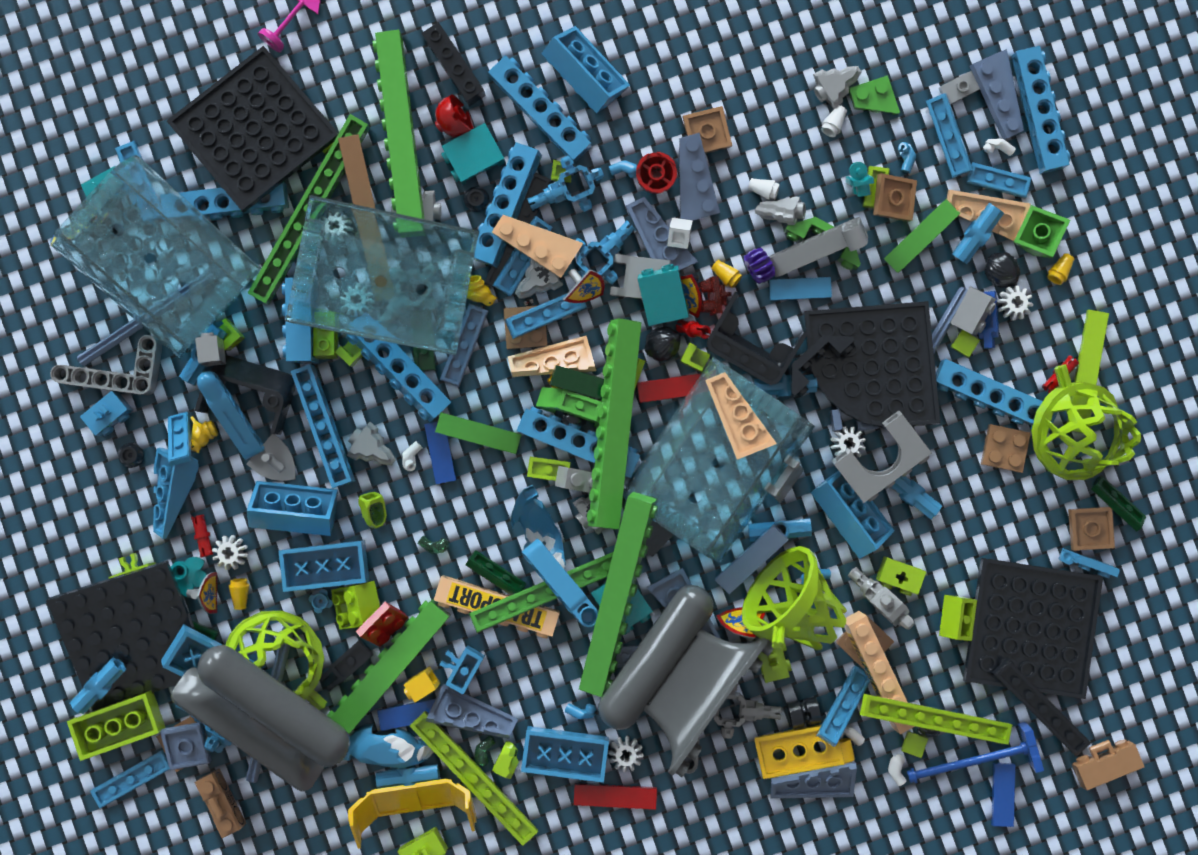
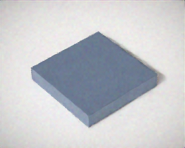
[160,722,212,770]

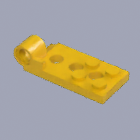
[754,724,855,779]

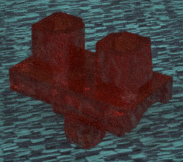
[698,276,732,316]

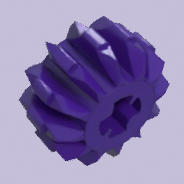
[744,248,775,284]

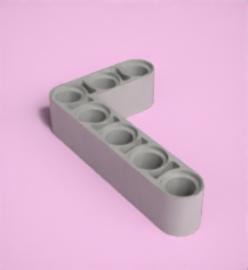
[769,217,868,277]
[50,335,162,395]

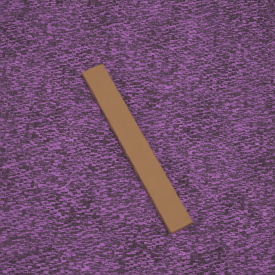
[338,134,395,301]

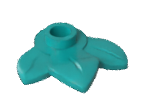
[171,557,207,597]

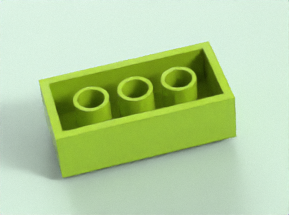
[67,691,166,761]

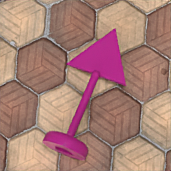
[258,0,321,53]

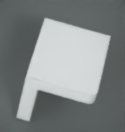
[667,218,693,249]

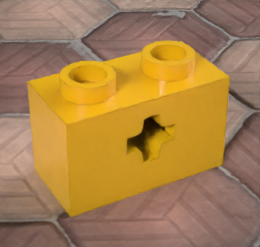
[404,666,440,702]

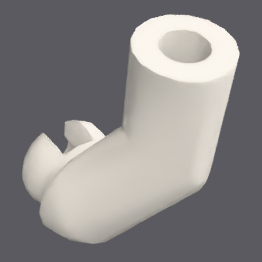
[983,139,1016,156]
[402,441,423,471]
[840,726,865,746]
[888,754,907,786]

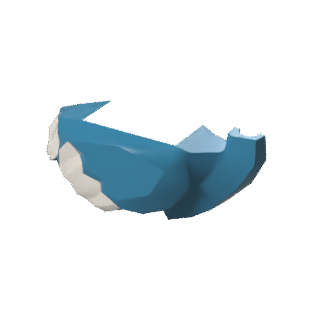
[511,485,566,568]
[343,723,434,769]

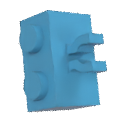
[80,391,134,437]
[440,645,485,694]

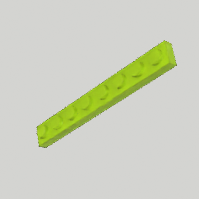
[860,694,1013,745]
[410,710,538,846]

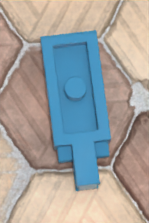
[1058,548,1120,578]

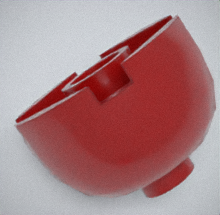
[435,94,474,137]
[636,152,677,194]

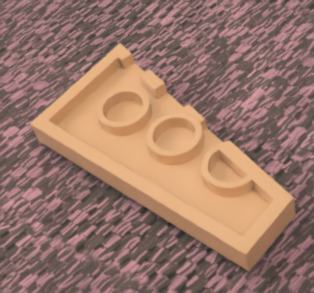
[947,190,1031,241]
[491,215,583,278]
[508,336,596,377]

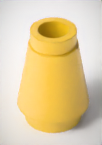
[1047,253,1075,285]
[711,260,742,288]
[229,578,249,610]

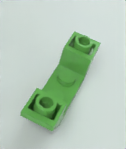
[784,217,861,270]
[536,387,602,428]

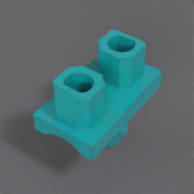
[845,162,874,197]

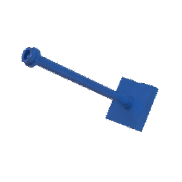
[907,722,1044,784]

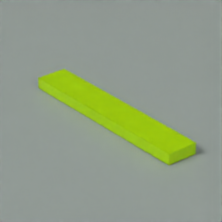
[1067,310,1109,434]

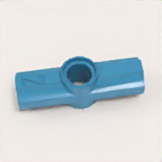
[952,203,1004,264]
[179,324,228,386]
[754,374,817,397]
[890,476,942,520]
[748,518,812,542]
[70,658,126,714]
[376,764,440,789]

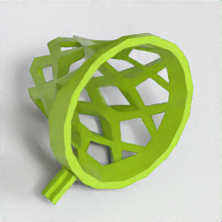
[1031,364,1141,480]
[742,546,847,650]
[225,610,327,710]

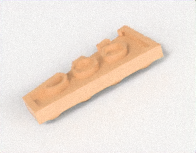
[705,372,777,460]

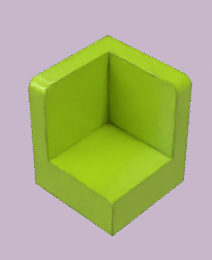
[219,318,245,351]
[335,341,363,367]
[680,343,710,373]

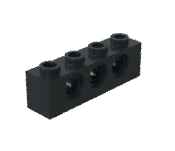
[421,22,486,107]

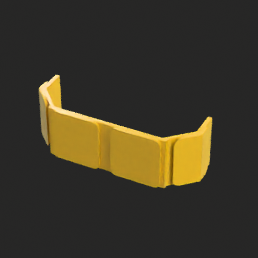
[348,779,477,849]

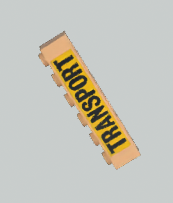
[434,575,560,638]
[844,611,915,734]

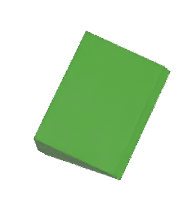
[1014,205,1070,258]

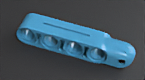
[197,371,265,460]
[521,539,598,627]

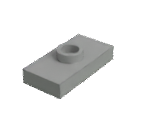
[938,71,980,105]

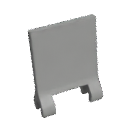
[610,254,671,299]
[764,454,804,503]

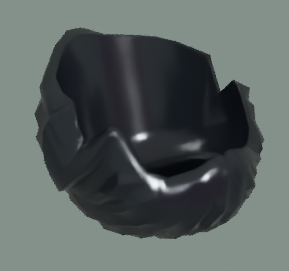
[985,252,1020,288]
[645,327,681,362]

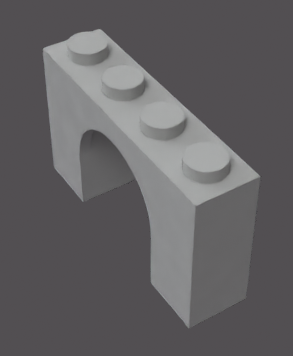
[832,411,932,503]

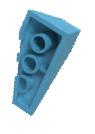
[153,448,199,539]

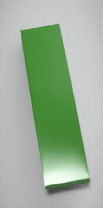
[884,199,960,273]
[435,412,521,454]

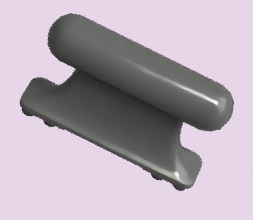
[598,585,773,777]
[171,645,350,792]

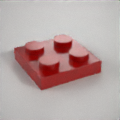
[356,602,409,647]

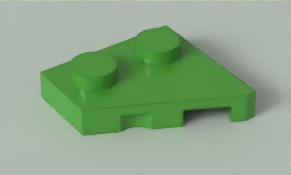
[849,75,900,115]

